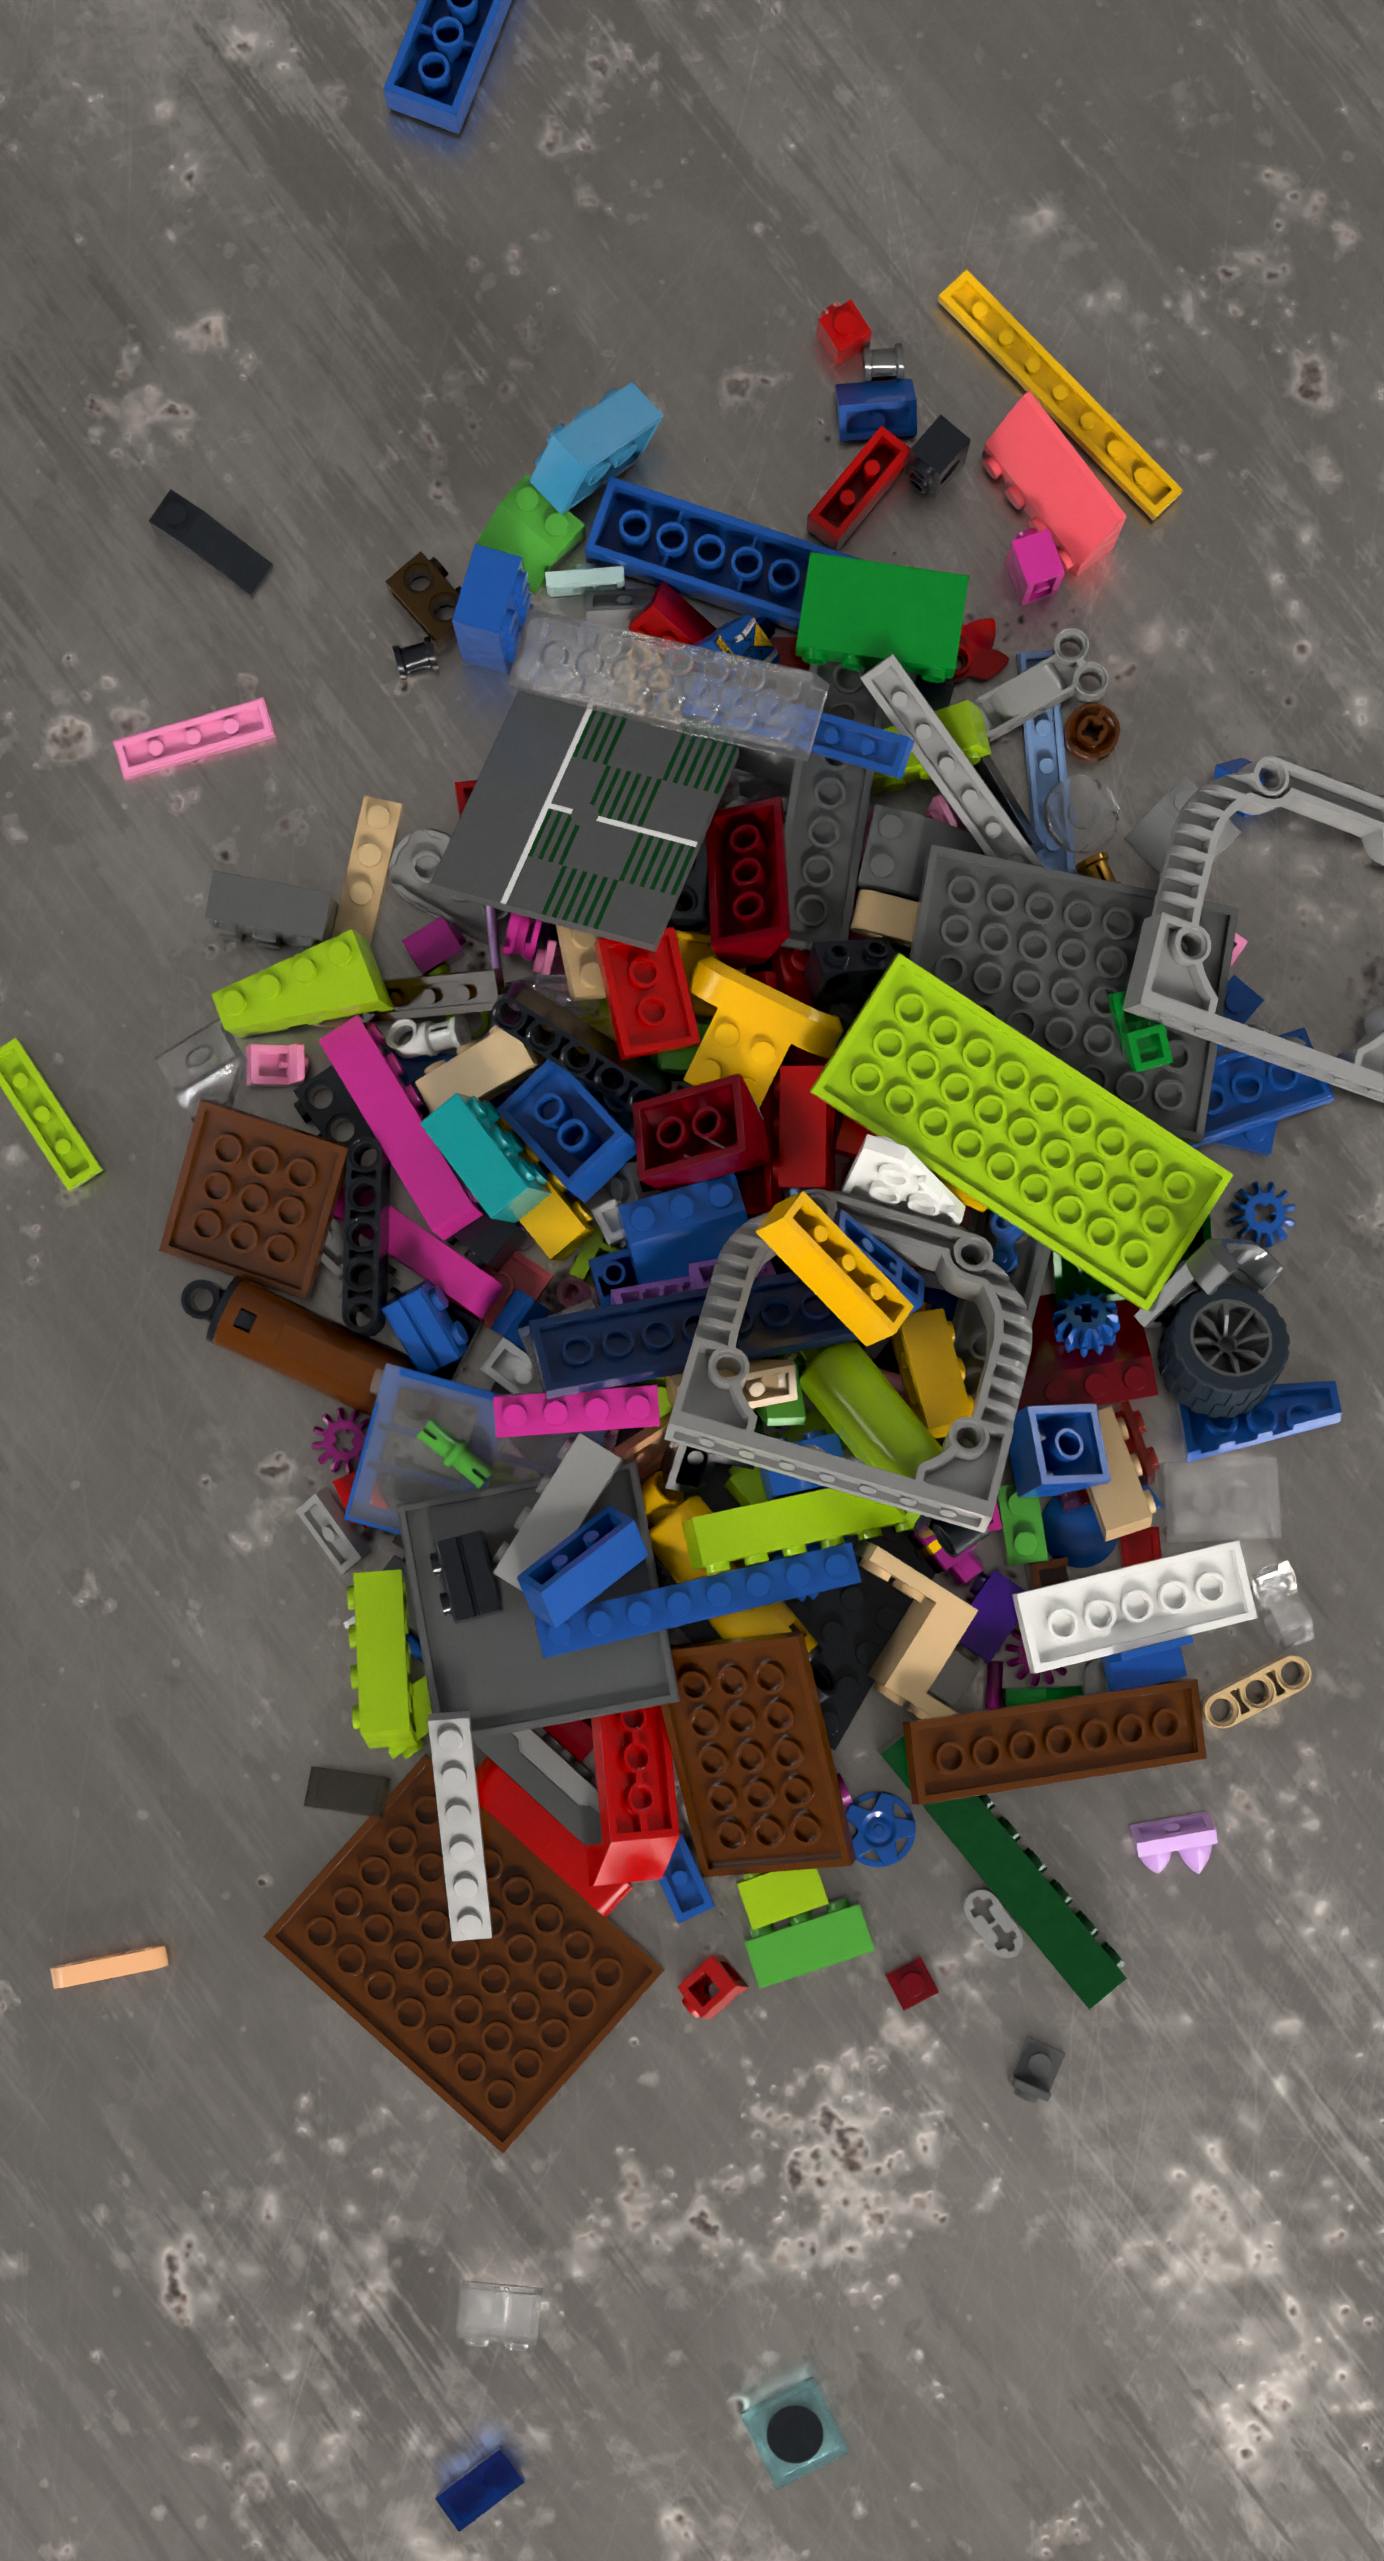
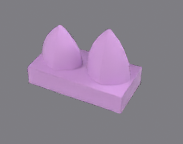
[1129,1811,1218,1874]

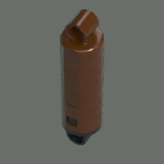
[181,1276,442,1420]

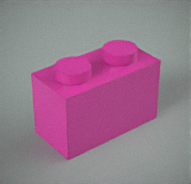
[1005,528,1065,606]

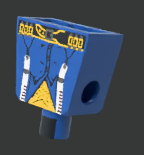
[687,614,780,694]

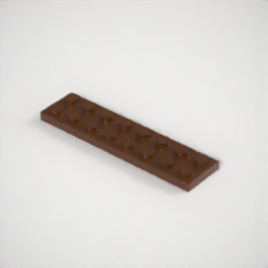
[903,1679,1207,1805]

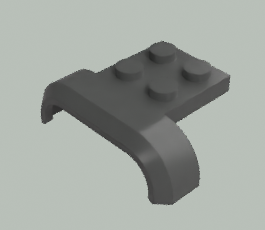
[1134,1239,1284,1328]

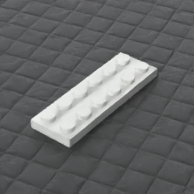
[1012,1540,1257,1674]

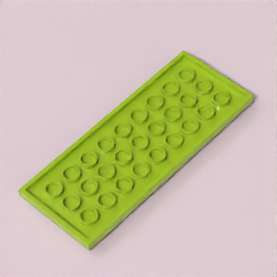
[809,953,1233,1311]

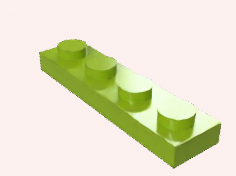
[0,1038,103,1192]

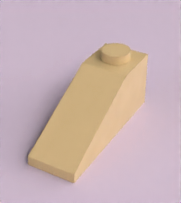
[665,1359,798,1409]

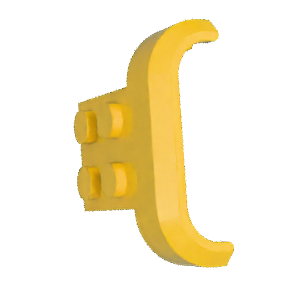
[683,955,843,1109]

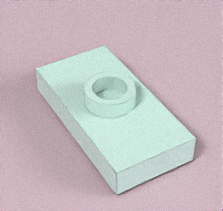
[545,563,625,597]

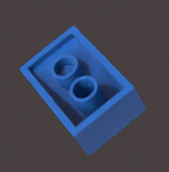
[496,1059,636,1203]

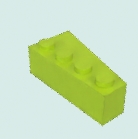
[211,929,394,1038]
[347,1569,417,1749]

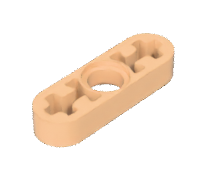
[50,1945,169,1989]

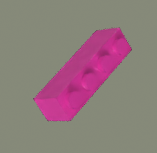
[493,1383,660,1438]

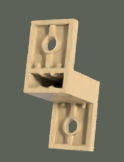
[853,1540,978,1719]

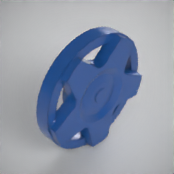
[845,1791,916,1867]

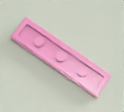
[113,697,276,780]

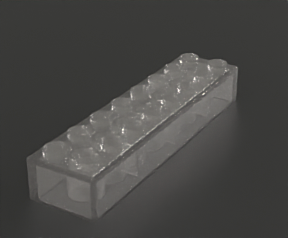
[507,608,830,762]

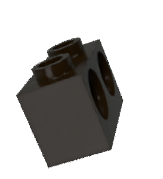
[385,551,462,649]

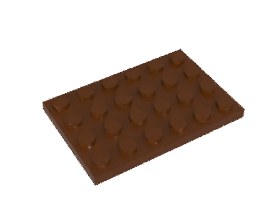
[661,1631,856,1877]

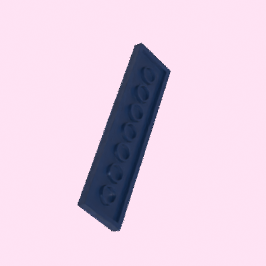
[529,1272,859,1399]

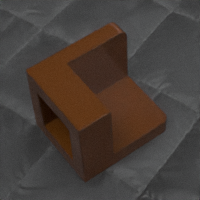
[1023,1557,1069,1590]

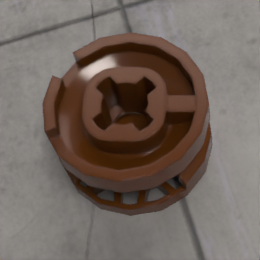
[1063,703,1120,764]

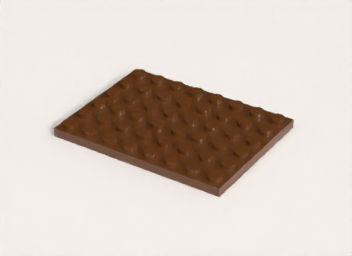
[263,1754,665,2154]

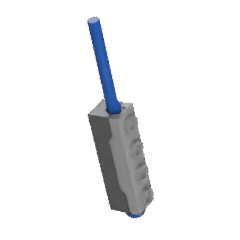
[406,1630,602,1846]

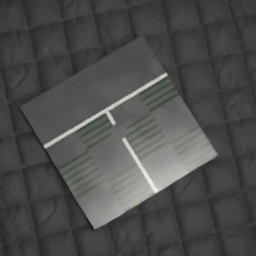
[430,690,739,952]

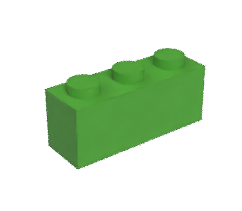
[744,1897,875,1989]

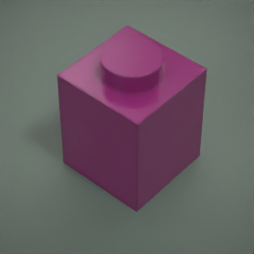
[402,916,467,976]

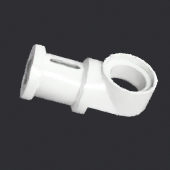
[386,1014,471,1058]

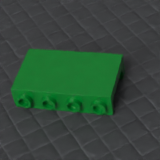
[795,552,969,683]

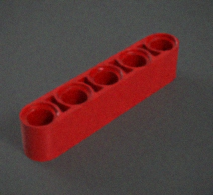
[476,1756,633,1917]

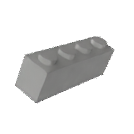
[492,1433,623,1592]

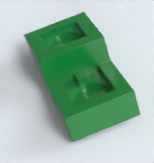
[1107,989,1173,1073]

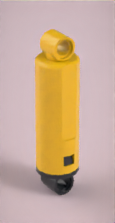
[641,1471,836,1704]

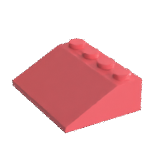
[982,391,1127,577]

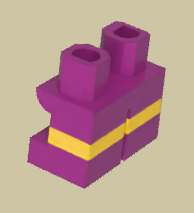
[908,1531,984,1586]

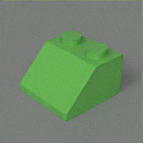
[476,474,586,595]

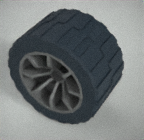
[1157,1283,1290,1418]

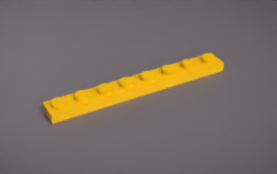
[938,269,1183,520]

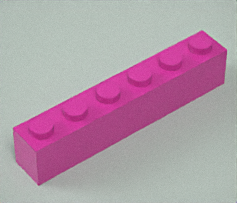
[318,1014,484,1241]

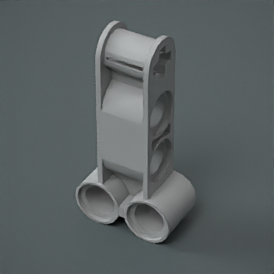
[971,627,1109,743]

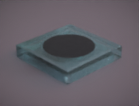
[740,2376,850,2490]

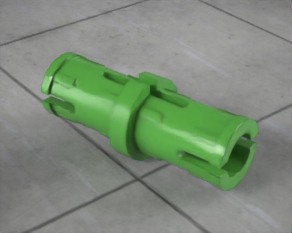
[416,1418,495,1489]

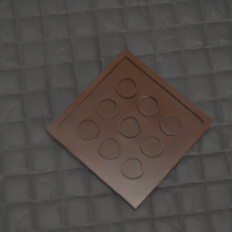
[159,1099,349,1300]

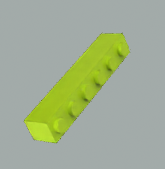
[682,1488,913,1575]

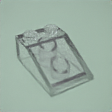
[1157,1458,1281,1543]

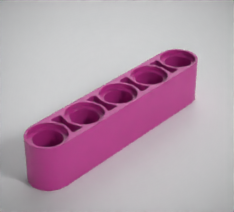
[334,1183,504,1319]

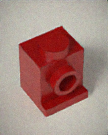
[677,1955,749,2019]

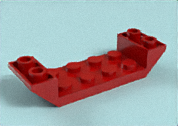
[586,1705,680,1886]

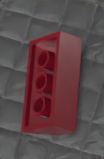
[706,796,791,969]

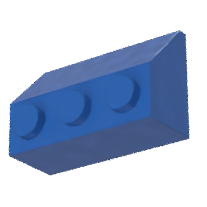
[617,1173,748,1285]

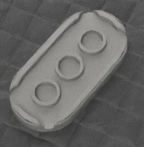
[388,828,511,945]

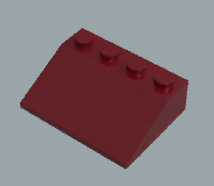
[1016,1293,1158,1413]

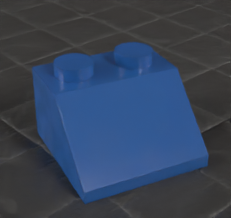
[1009,1404,1111,1498]

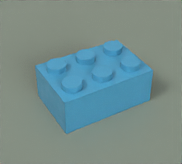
[529,382,664,514]

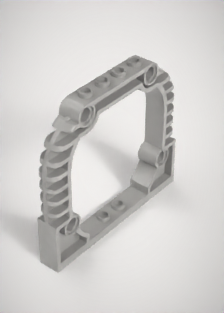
[1122,756,1384,1103]
[664,1188,1032,1533]

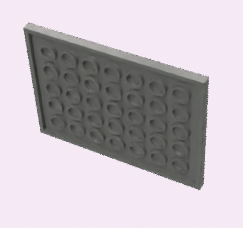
[909,844,1239,1144]

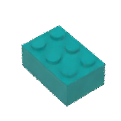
[420,1093,551,1223]

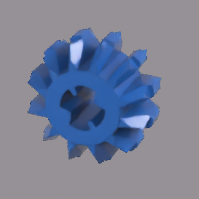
[1228,1181,1296,1248]
[1052,1287,1120,1358]

